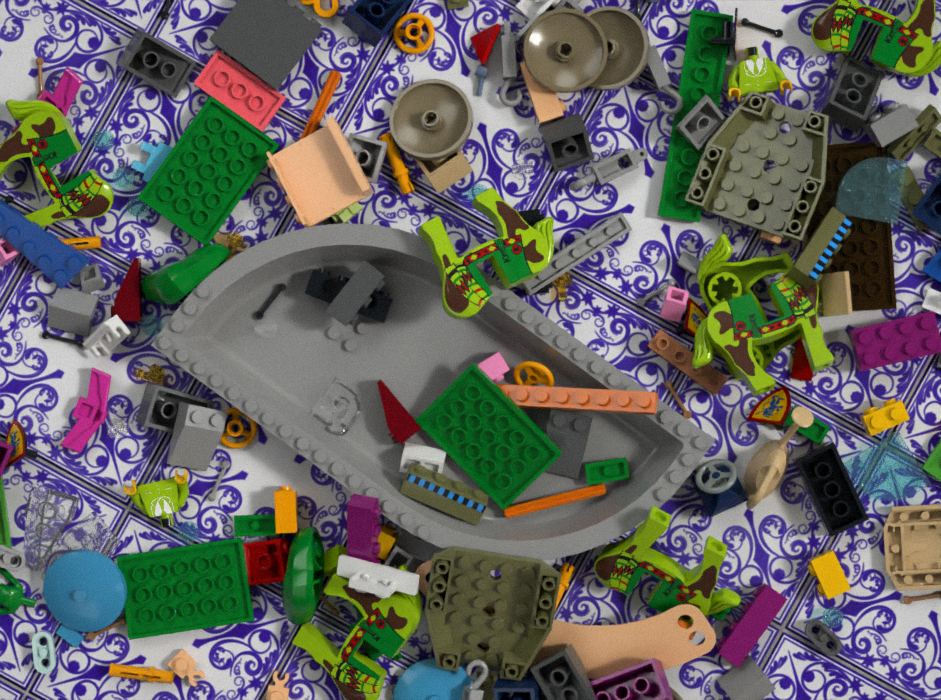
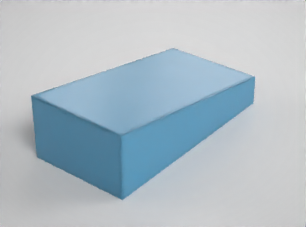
[56,624,85,648]

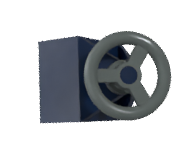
[690,459,748,518]

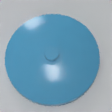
[43,549,127,632]
[393,657,473,700]

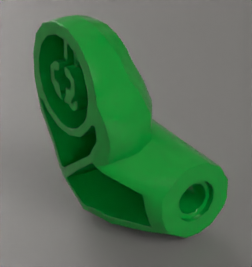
[141,243,232,305]
[282,526,324,625]

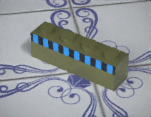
[786,207,853,290]
[399,462,489,526]

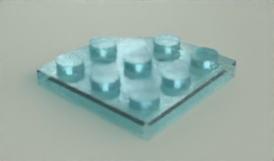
[835,157,908,224]
[843,430,931,501]

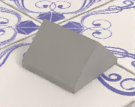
[675,95,727,151]
[347,133,389,184]
[48,286,99,337]
[717,655,776,700]

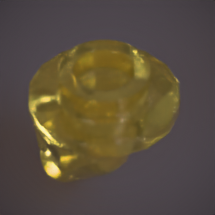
[227,231,245,261]
[552,272,573,302]
[135,364,165,384]

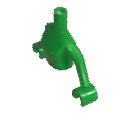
[0,567,36,615]

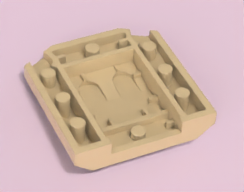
[883,504,941,591]

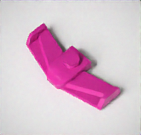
[11,66,83,132]
[60,368,111,453]

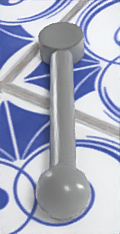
[637,279,675,306]
[208,460,231,501]

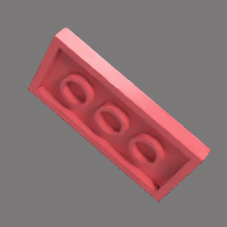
[193,50,286,132]

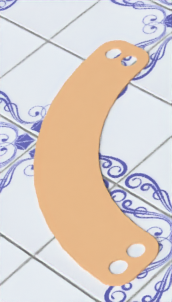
[415,558,716,679]

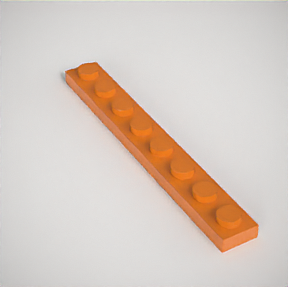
[496,384,659,415]

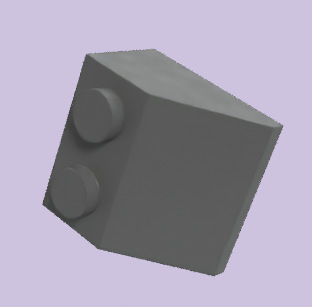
[540,113,594,172]

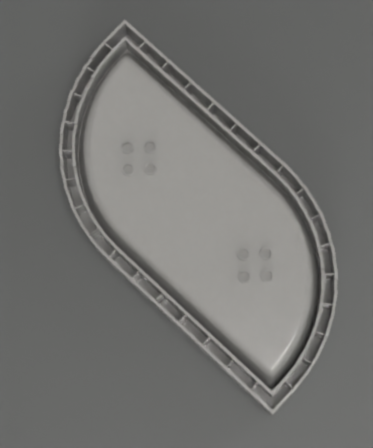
[151,223,715,561]

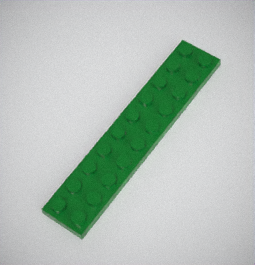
[657,9,733,223]

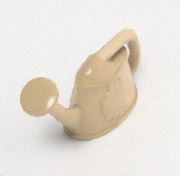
[743,407,814,509]

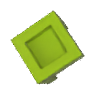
[324,544,347,578]

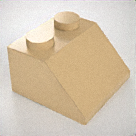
[413,149,473,194]
[817,271,853,317]

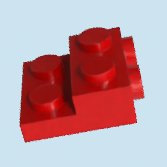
[243,537,291,586]

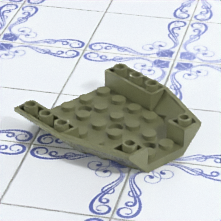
[685,91,829,241]
[425,546,561,681]

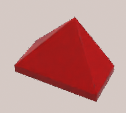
[470,24,501,67]
[790,337,814,381]

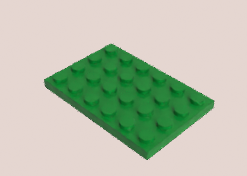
[137,96,280,246]
[415,362,563,510]
[117,537,255,640]

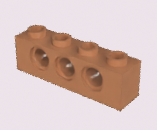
[646,329,729,396]

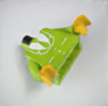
[727,47,793,102]
[123,470,189,528]

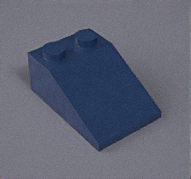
[342,0,412,48]
[911,170,941,235]
[493,676,542,700]

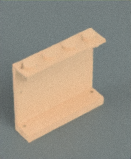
[266,116,374,228]

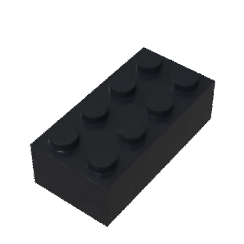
[792,442,869,537]

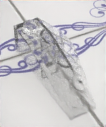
[23,483,80,573]
[31,511,122,581]

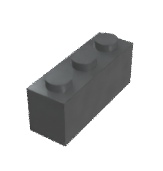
[326,260,386,327]

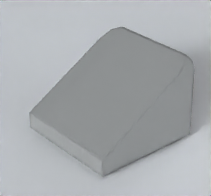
[676,251,701,274]
[78,263,105,293]

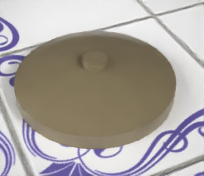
[586,6,650,91]
[523,8,608,93]
[389,79,473,161]

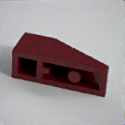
[111,258,143,322]
[377,380,421,445]

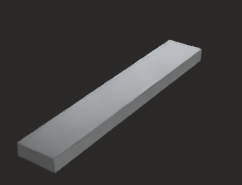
[521,212,632,296]

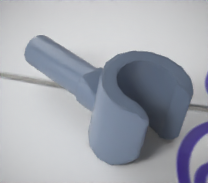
[474,65,488,96]

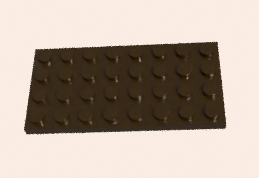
[806,142,897,314]

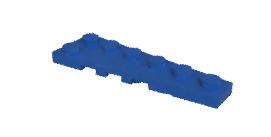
[0,200,90,289]

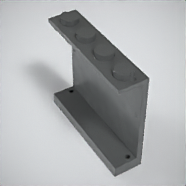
[209,0,323,92]

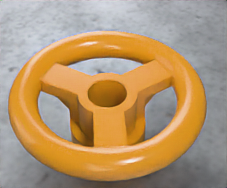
[393,13,435,54]
[513,361,554,387]
[220,407,257,449]

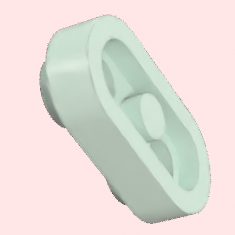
[32,631,56,674]

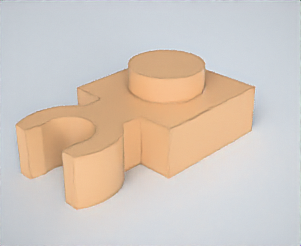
[167,649,205,687]
[266,670,290,700]

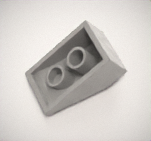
[167,402,227,471]

